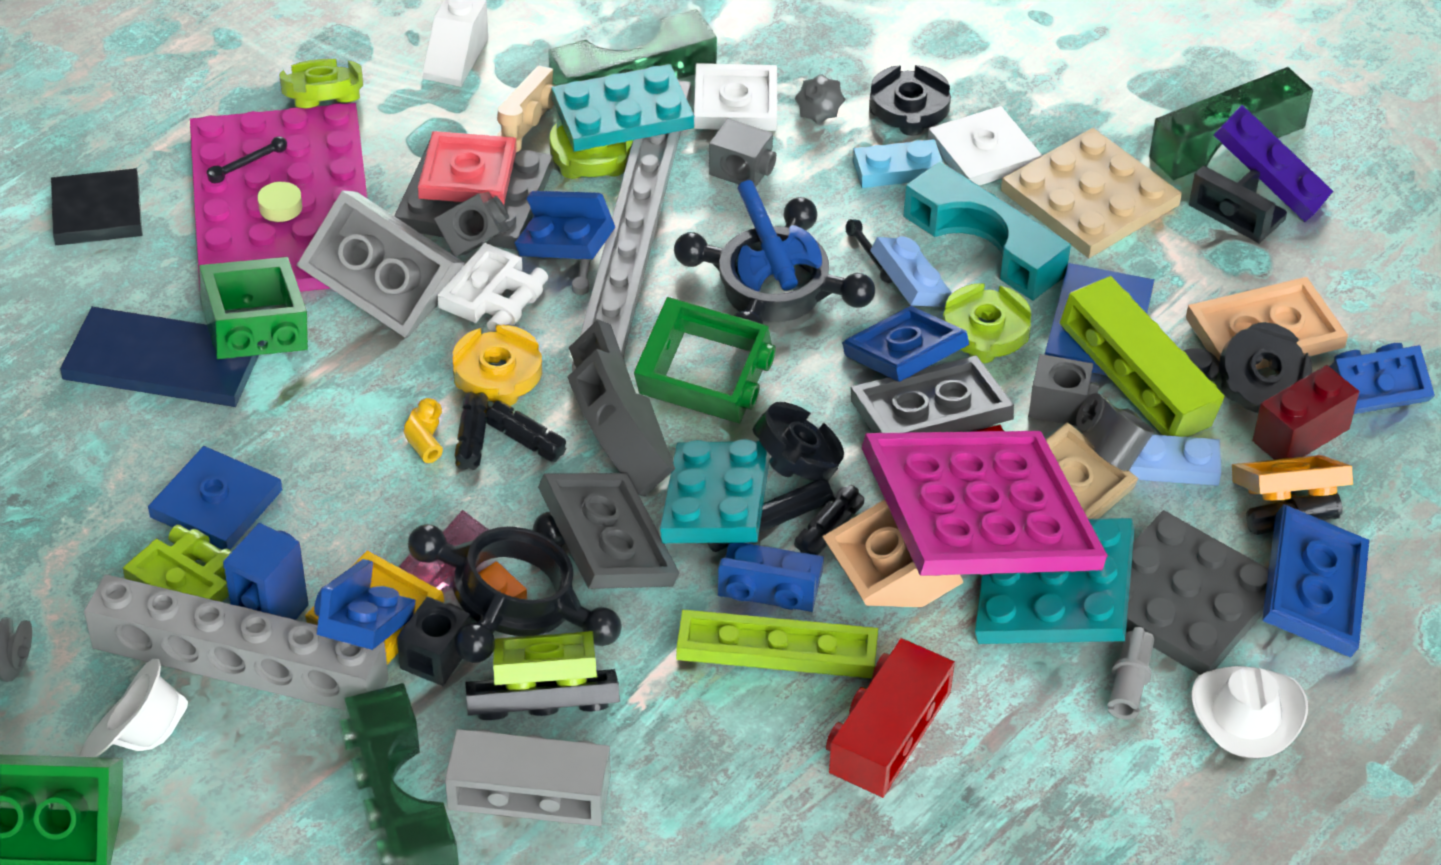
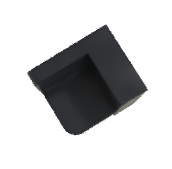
[1189,165,1287,244]

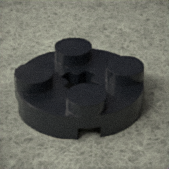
[869,65,951,136]
[1219,322,1312,413]
[752,402,845,481]

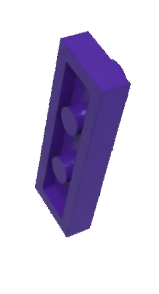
[1213,105,1334,222]

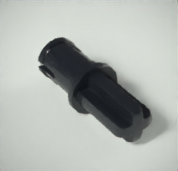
[1246,492,1342,535]

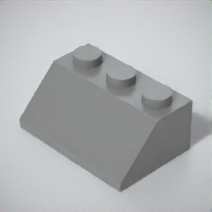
[296,190,465,338]

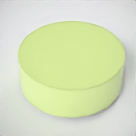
[258,182,303,222]

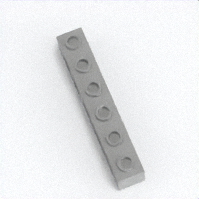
[84,574,389,717]

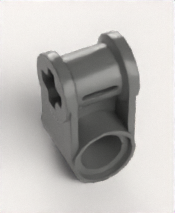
[1076,393,1154,471]

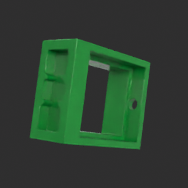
[199,257,308,359]
[634,297,776,424]

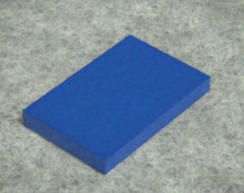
[1045,263,1155,376]
[1262,504,1370,658]

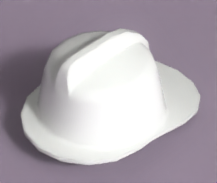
[80,659,188,757]

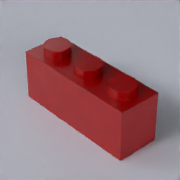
[826,638,955,798]

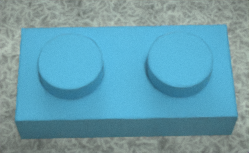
[853,139,943,188]

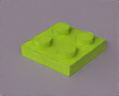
[493,631,597,690]

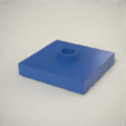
[842,306,969,382]
[148,446,283,550]

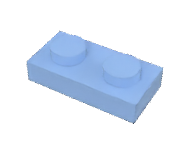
[870,236,952,307]
[1129,435,1221,486]

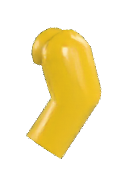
[403,398,443,463]

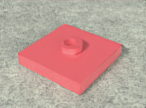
[418,131,517,205]

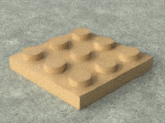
[1001,128,1182,259]

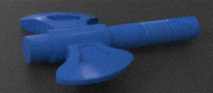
[737,180,822,292]

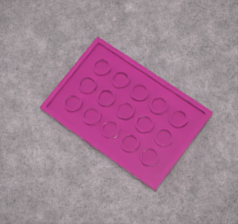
[190,103,368,292]

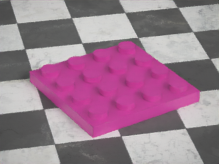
[862,431,1108,576]

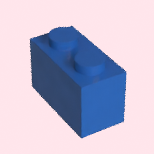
[223,523,309,620]

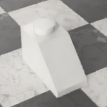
[423,0,489,87]

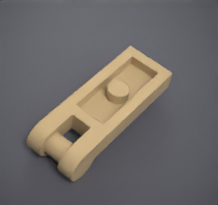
[497,66,556,152]

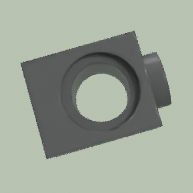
[709,118,777,187]
[434,192,510,257]
[1028,354,1099,426]

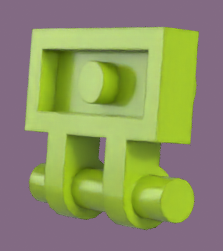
[122,525,232,602]

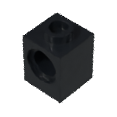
[397,596,471,686]

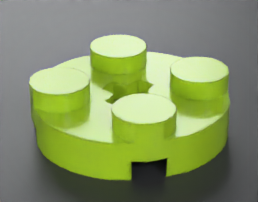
[279,58,364,108]
[550,123,633,179]
[942,283,1031,363]

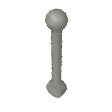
[572,259,590,295]

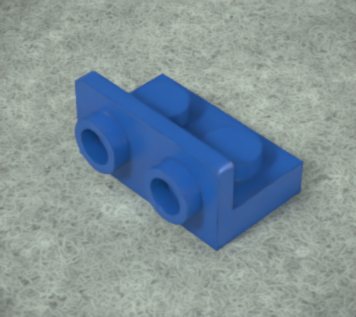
[515,191,616,260]
[1329,343,1435,414]
[718,543,824,612]
[314,559,415,650]

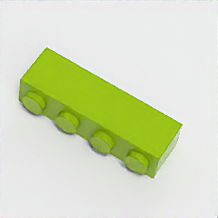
[1059,276,1225,437]

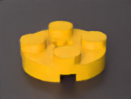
[453,325,542,406]

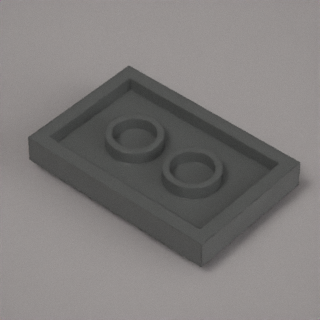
[851,355,1014,433]
[538,473,679,589]

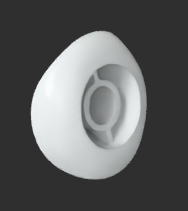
[1192,666,1308,758]

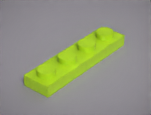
[676,609,879,679]

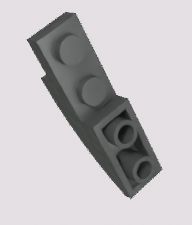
[567,319,675,497]

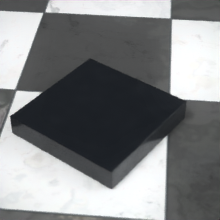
[51,168,143,246]

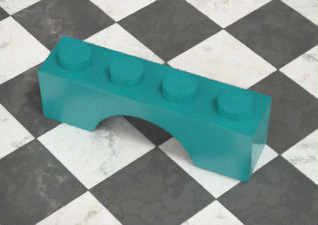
[903,161,1071,301]

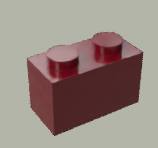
[1252,365,1360,460]

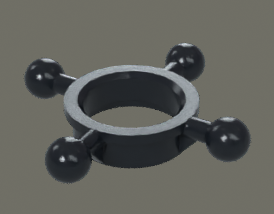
[674,197,875,324]
[408,511,622,663]

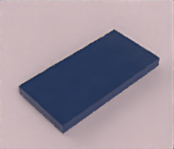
[60,306,264,407]

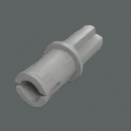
[1107,627,1155,720]

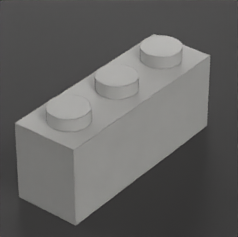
[445,729,611,827]

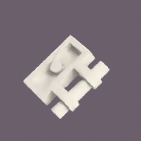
[437,243,548,332]

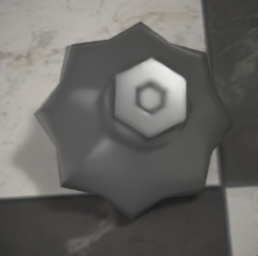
[795,74,846,124]

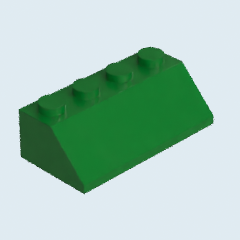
[0,754,123,865]

